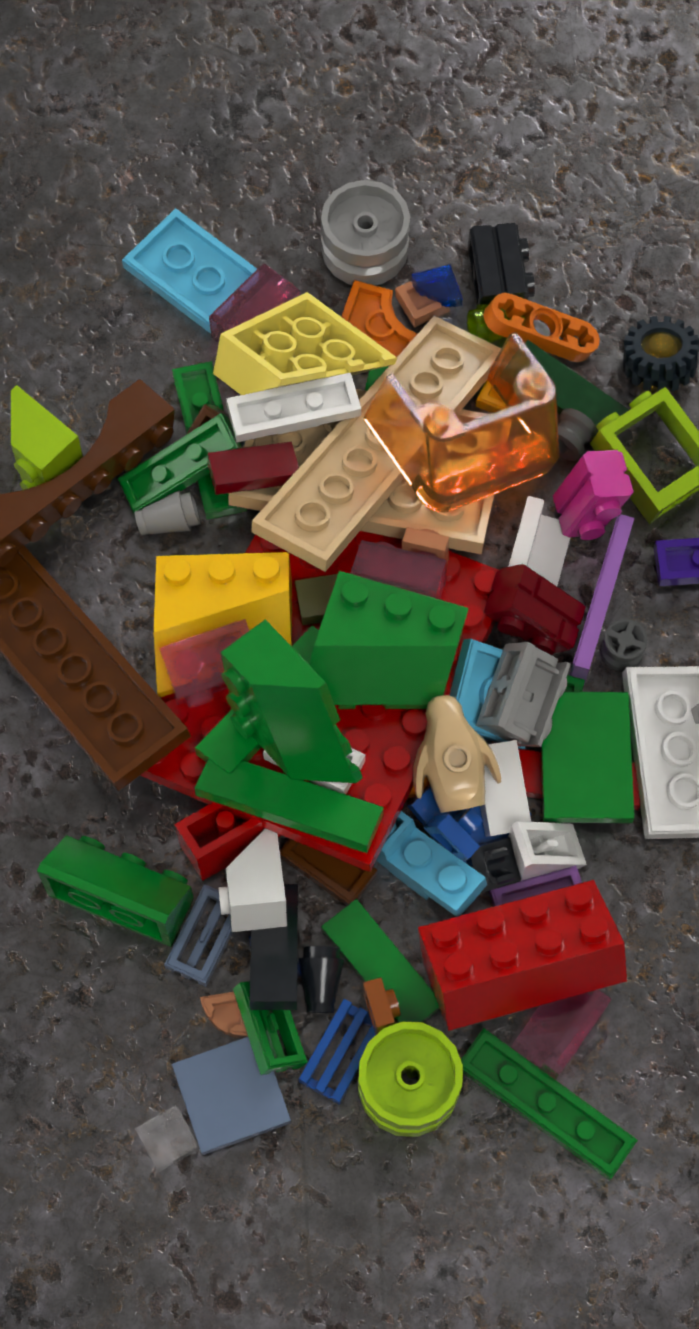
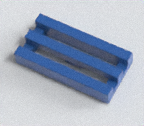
[298,999,376,1105]

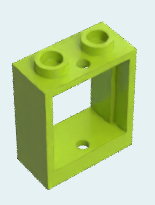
[590,387,699,524]

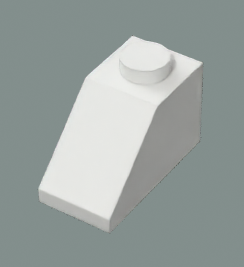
[218,828,287,932]

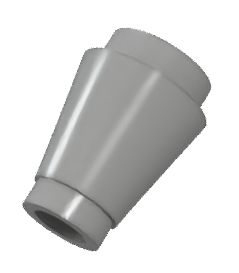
[135,490,200,536]

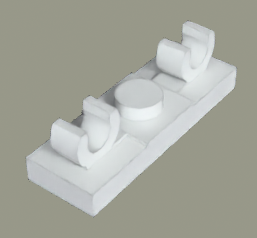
[226,373,361,442]

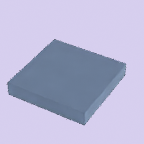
[172,1037,291,1156]

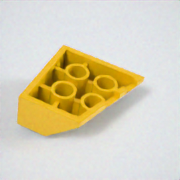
[154,552,292,697]

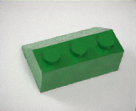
[37,835,194,947]

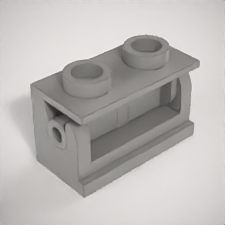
[475,642,571,747]

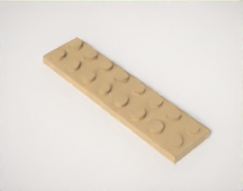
[251,316,504,572]

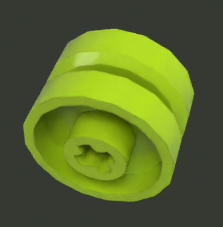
[358,1022,463,1137]

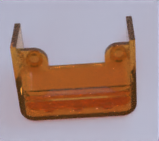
[363,332,560,513]

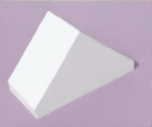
[508,821,587,881]

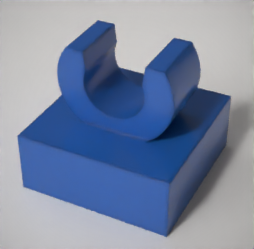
[423,808,484,860]

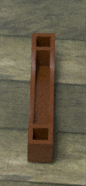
[0,379,175,567]

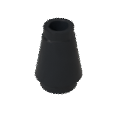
[298,946,344,1013]

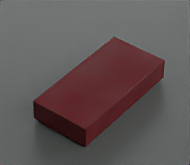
[207,441,299,495]

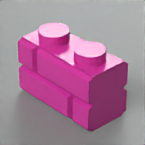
[553,450,634,540]

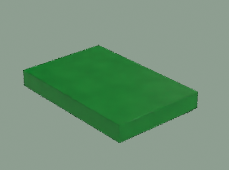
[540,692,635,823]

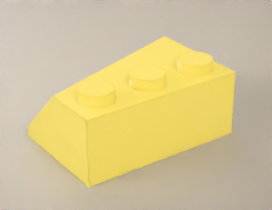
[213,292,397,395]

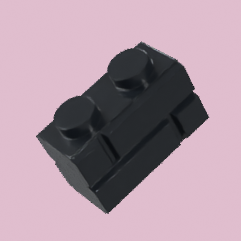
[468,223,535,317]

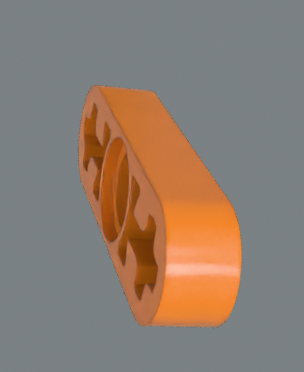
[484,293,600,362]

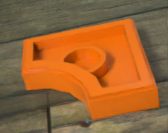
[341,280,418,357]

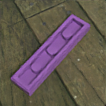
[569,514,635,685]

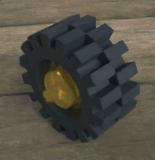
[623,316,699,392]

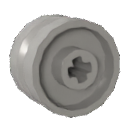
[321,180,411,285]

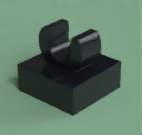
[466,837,521,893]

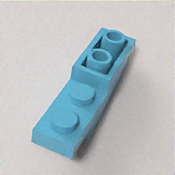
[376,811,487,917]

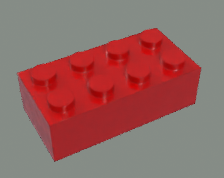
[418,880,627,1031]

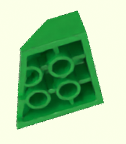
[309,571,469,709]
[221,619,363,783]

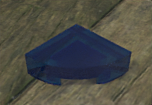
[411,264,463,307]

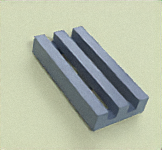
[164,884,233,987]

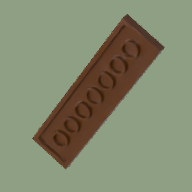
[0,546,191,792]

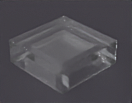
[135,1105,200,1173]

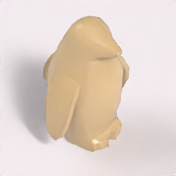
[413,695,501,813]

